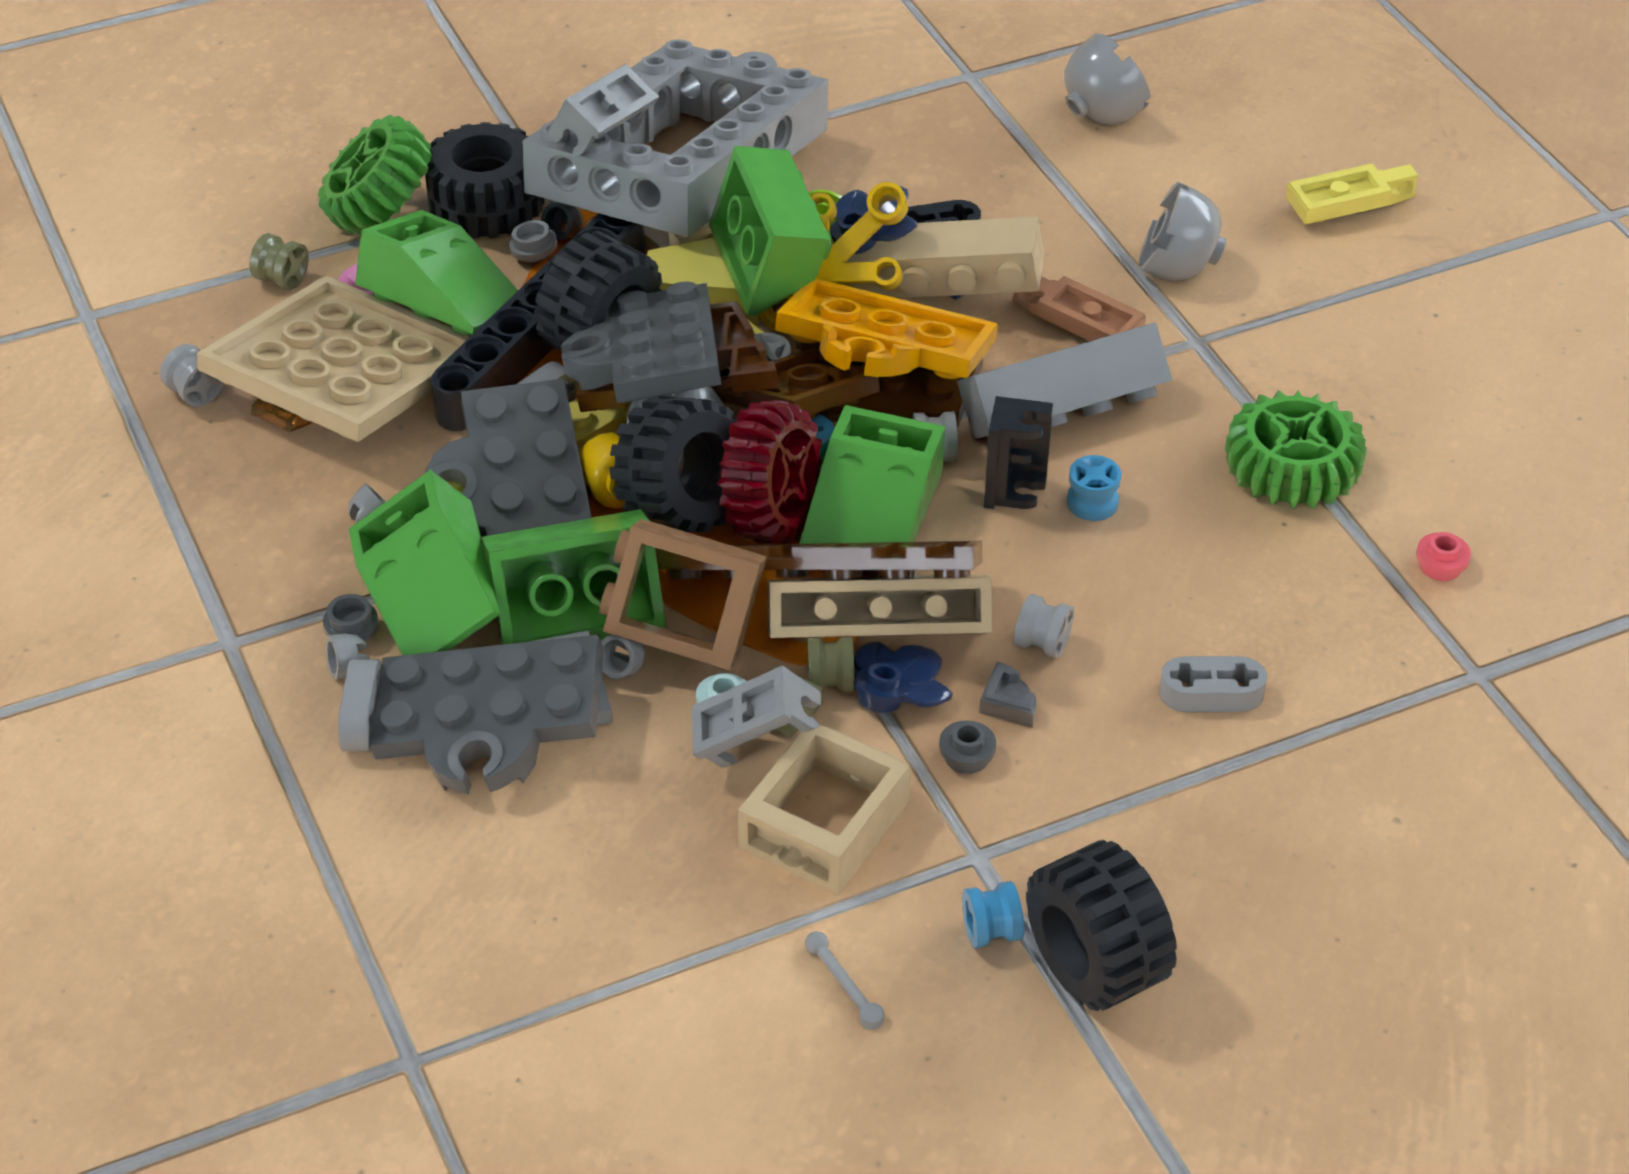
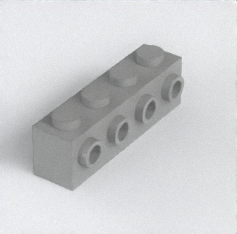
[957,322,1173,439]

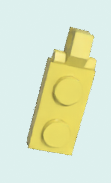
[1285,163,1418,225]

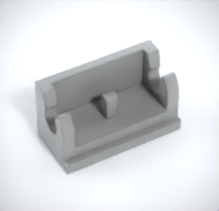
[547,64,659,156]
[692,665,821,768]

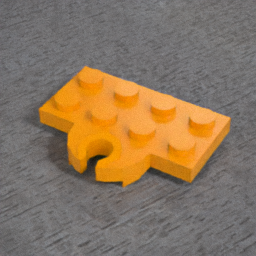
[775,278,998,379]

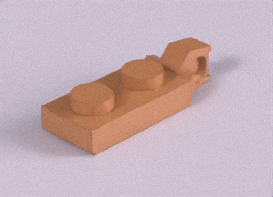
[1012,276,1146,341]

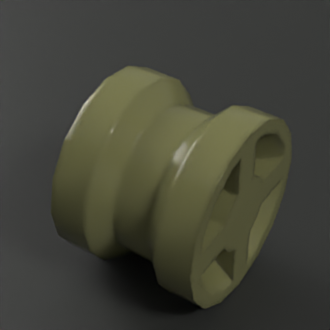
[249,233,309,290]
[807,637,854,692]

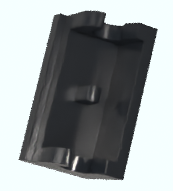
[984,396,1053,509]

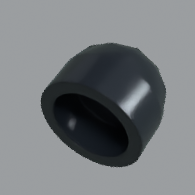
[541,202,583,240]

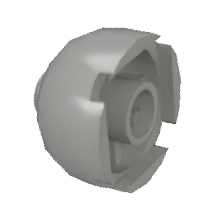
[1064,33,1151,126]
[1139,182,1226,281]

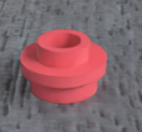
[1416,532,1471,581]

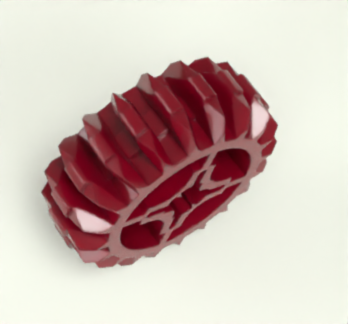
[717,400,824,544]

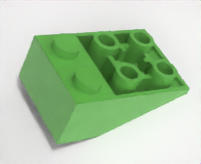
[355,210,518,335]
[799,405,946,544]
[349,469,500,655]

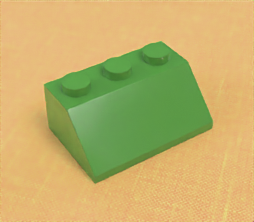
[709,146,831,316]
[482,509,666,645]

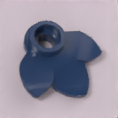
[830,186,917,254]
[854,641,953,713]

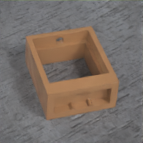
[599,519,767,670]

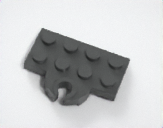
[561,281,722,404]
[425,378,592,538]
[369,635,603,794]

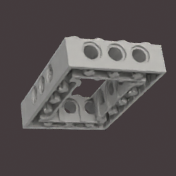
[522,39,828,237]

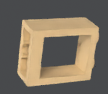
[738,723,911,895]

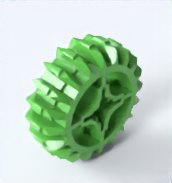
[318,115,432,236]
[1225,390,1367,509]

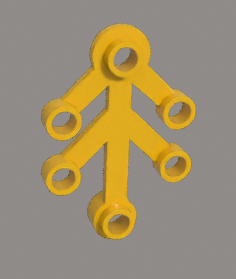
[759,182,908,332]

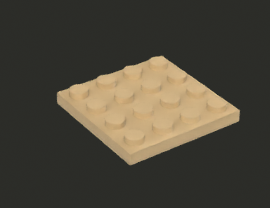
[197,275,470,442]

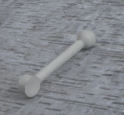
[805,931,884,1030]

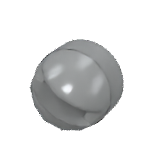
[348,483,386,523]
[326,633,370,679]
[601,635,646,679]

